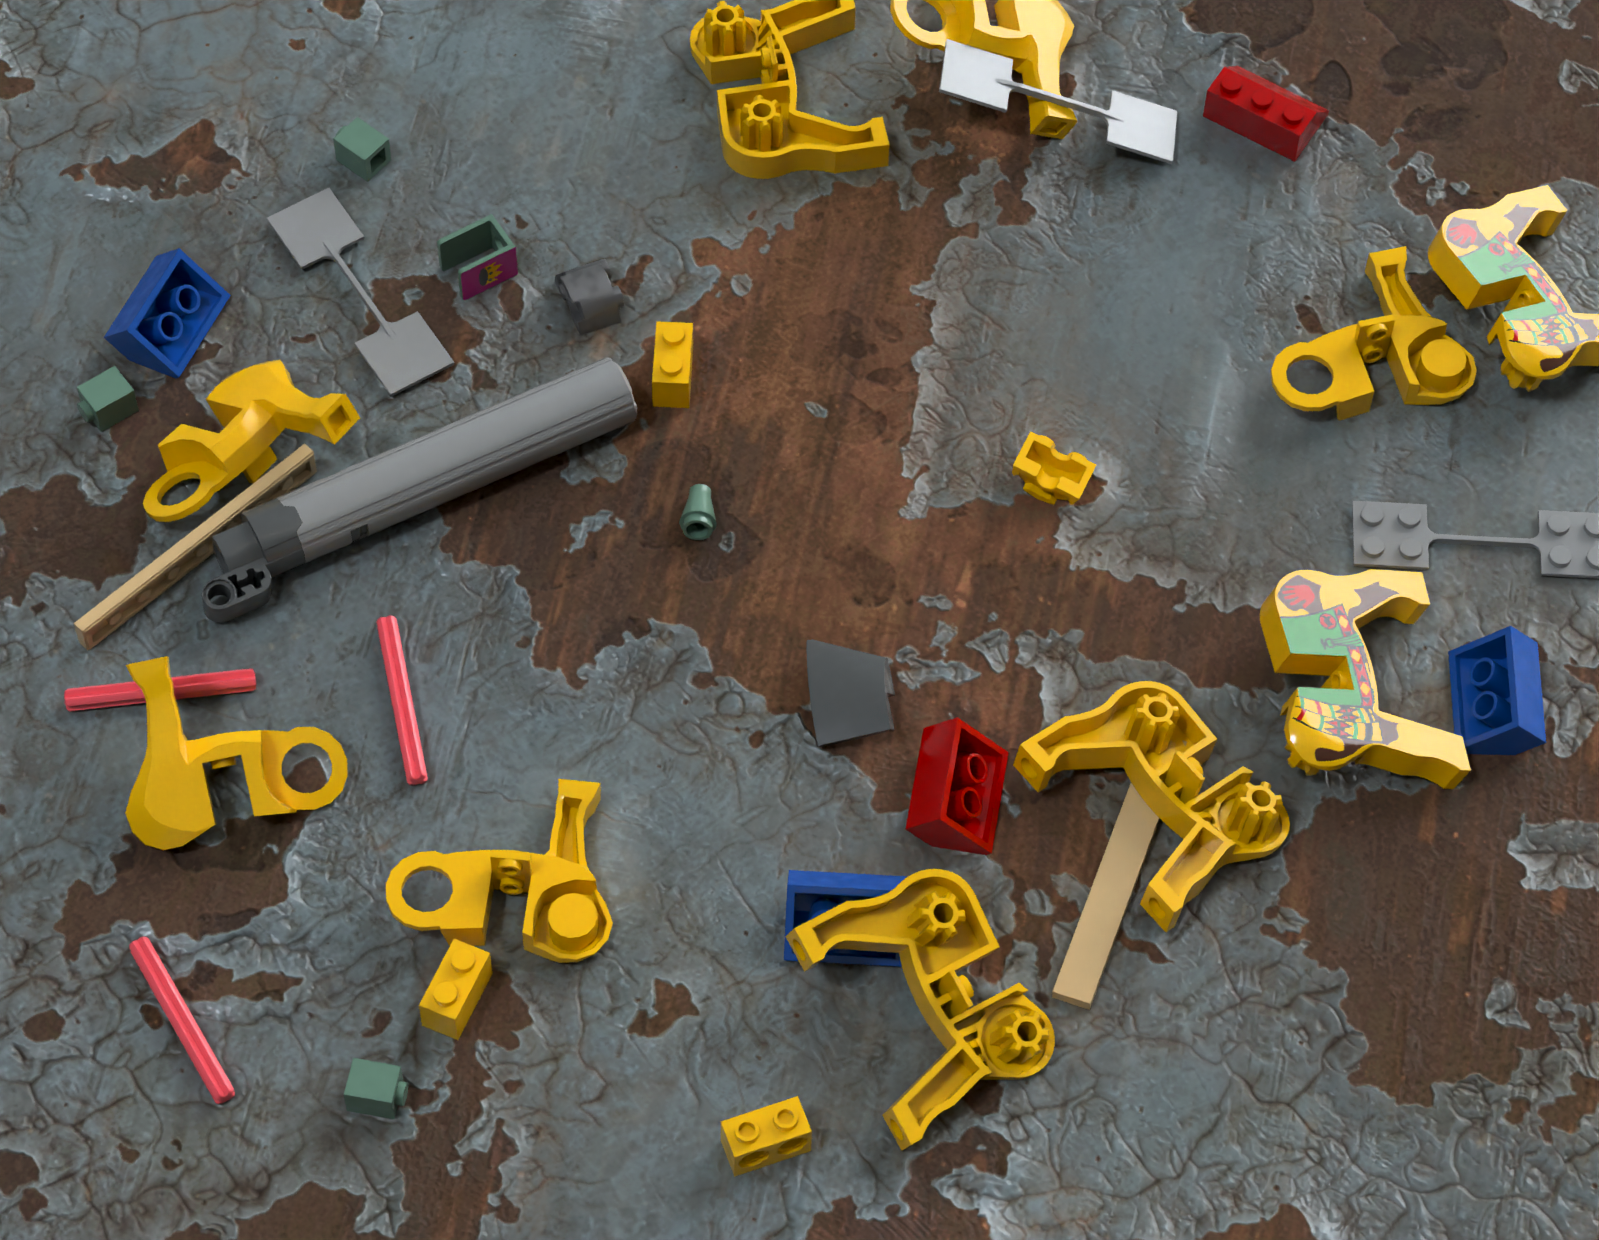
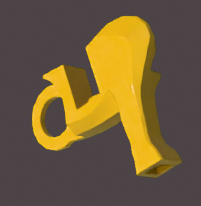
[890,0,1078,139]
[1270,246,1477,421]
[143,360,360,522]
[125,656,348,850]
[386,779,613,963]

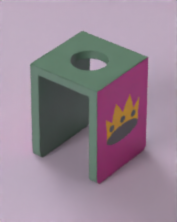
[437,214,518,300]

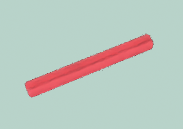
[376,615,428,786]
[64,668,256,711]
[129,936,235,1104]

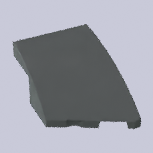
[806,639,895,747]

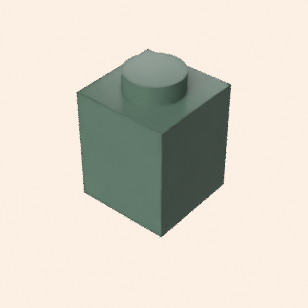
[333,117,391,182]
[77,366,139,432]
[344,1058,409,1119]

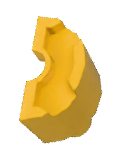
[1012,431,1096,505]

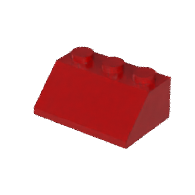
[1203,66,1329,162]
[905,717,1009,855]

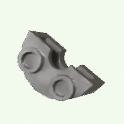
[555,259,625,336]

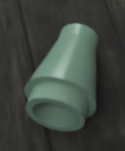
[679,484,717,540]

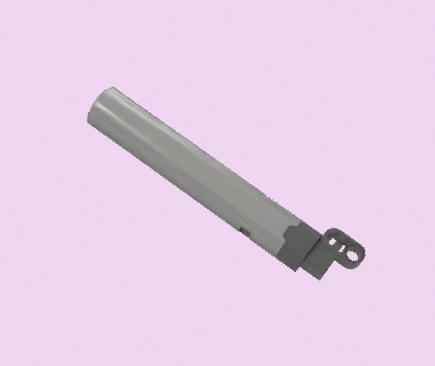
[202,357,637,623]

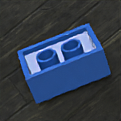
[104,248,231,378]
[1448,626,1546,755]
[784,870,907,967]

